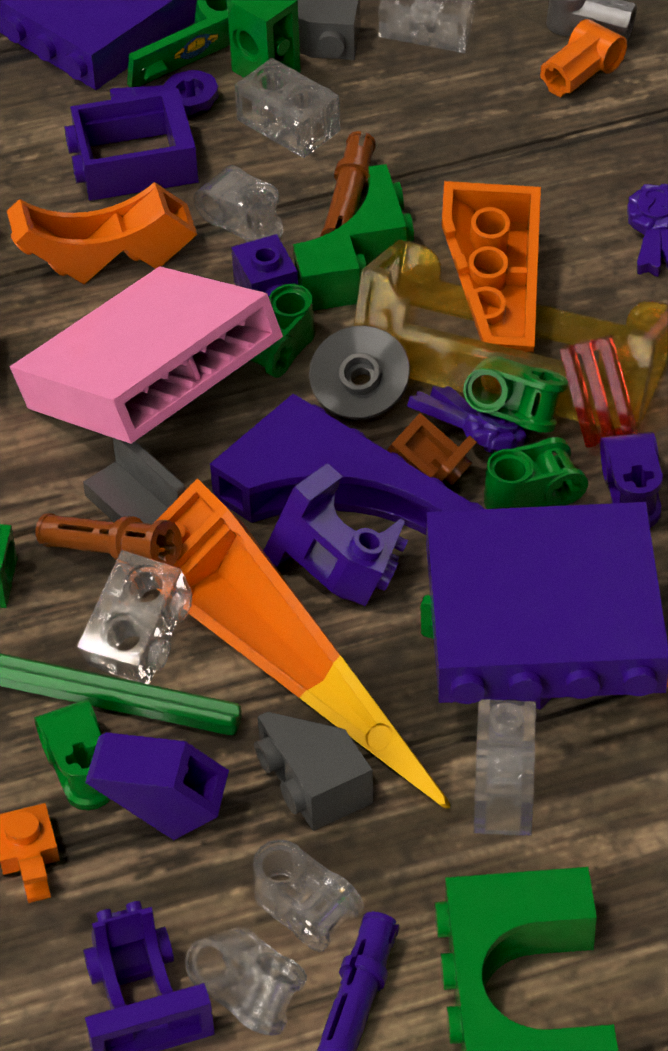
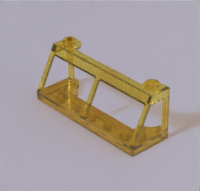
[354,240,668,434]

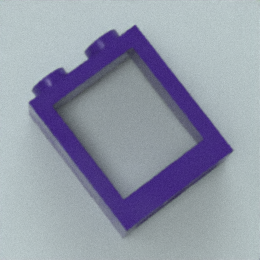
[64,89,199,201]

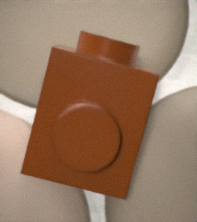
[387,413,477,486]

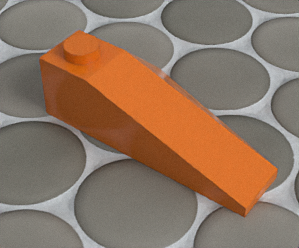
[441,181,541,352]

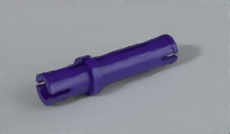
[317,911,400,1051]

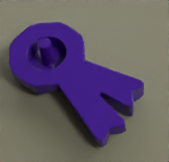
[110,70,219,116]
[627,183,668,277]
[407,386,526,453]

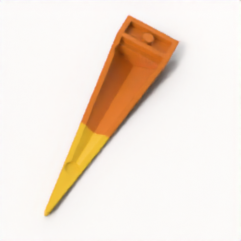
[132,478,450,808]

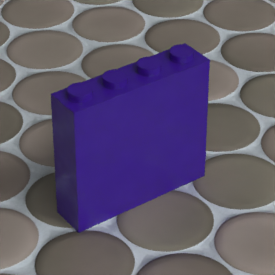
[0,0,197,90]
[426,502,668,704]

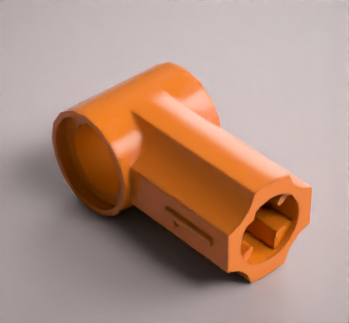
[540,19,628,98]

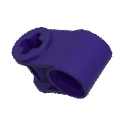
[600,432,663,528]

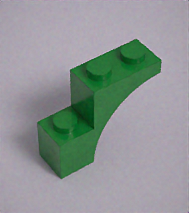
[293,164,414,311]

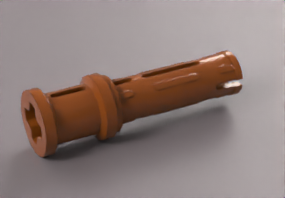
[35,513,182,569]

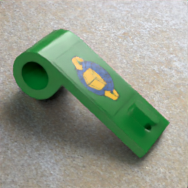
[127,0,230,87]

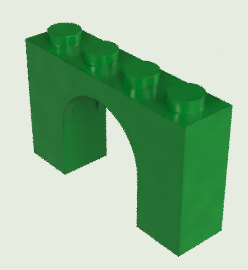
[434,867,618,1051]

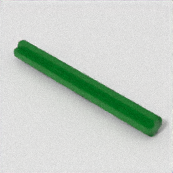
[0,653,242,735]

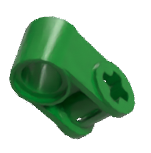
[250,284,315,378]
[463,356,568,433]
[483,437,589,509]
[34,699,111,811]

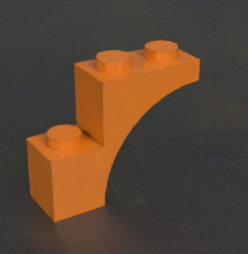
[7,182,198,285]

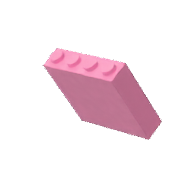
[10,266,283,444]

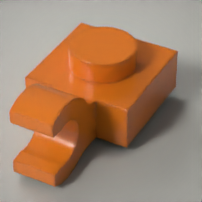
[0,803,60,903]

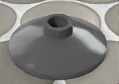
[309,326,410,420]

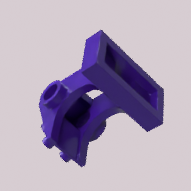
[263,463,408,606]
[83,901,215,1051]

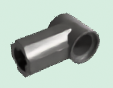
[546,0,637,41]

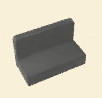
[83,438,186,524]

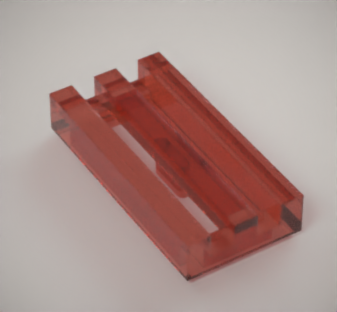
[559,335,638,448]

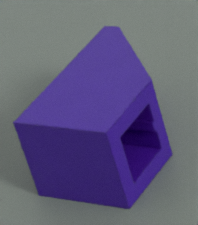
[85,732,229,840]

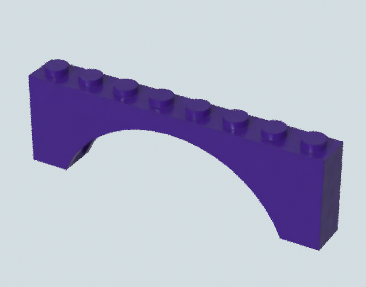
[210,393,552,710]

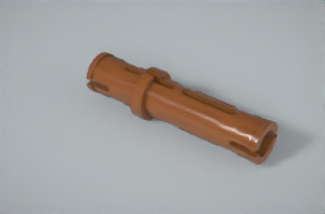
[320,131,376,237]

